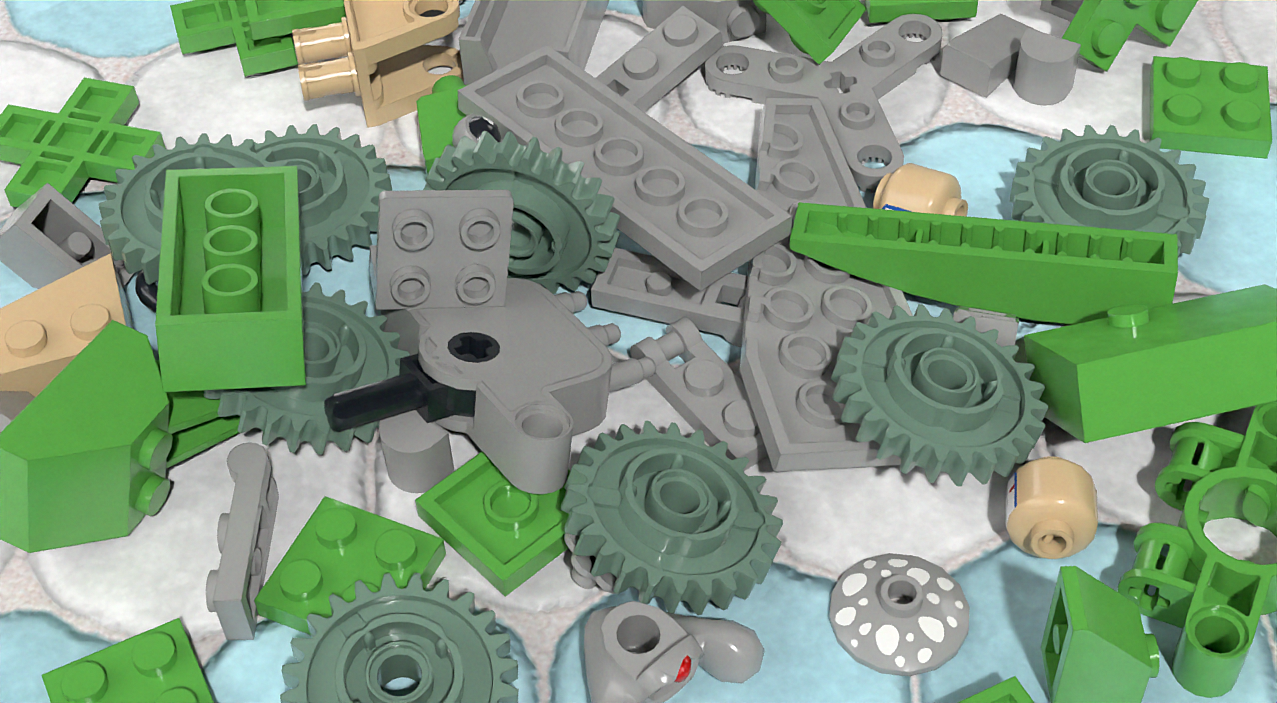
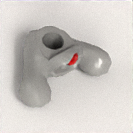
[584,601,765,703]

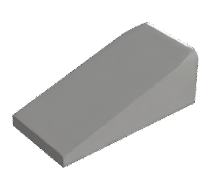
[940,14,1038,98]

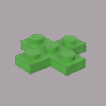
[170,0,298,76]
[1062,0,1198,72]
[0,77,166,208]

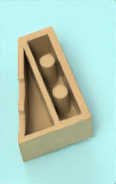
[0,253,134,397]

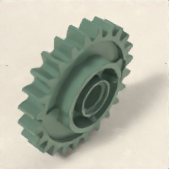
[244,124,392,275]
[1010,125,1209,258]
[423,131,621,294]
[99,133,302,284]
[203,282,410,454]
[831,304,1048,486]
[561,421,783,615]
[280,573,519,703]

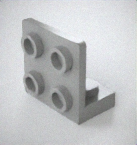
[369,190,514,310]

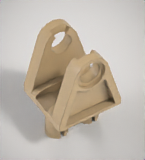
[292,0,464,128]

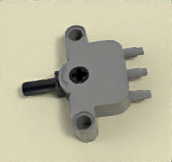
[324,278,656,494]

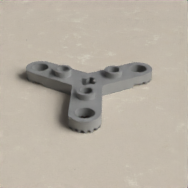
[705,14,942,193]

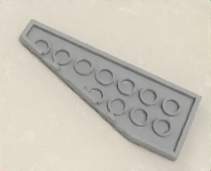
[740,98,913,472]

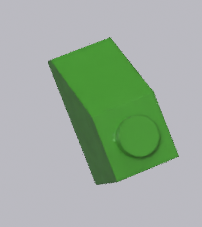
[1040,566,1160,703]

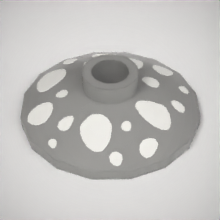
[829,553,970,676]

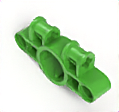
[1118,401,1277,698]

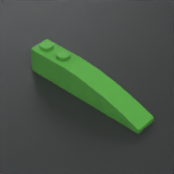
[790,202,1178,325]

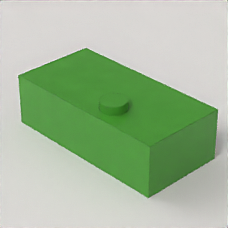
[155,166,306,392]
[1024,284,1277,443]

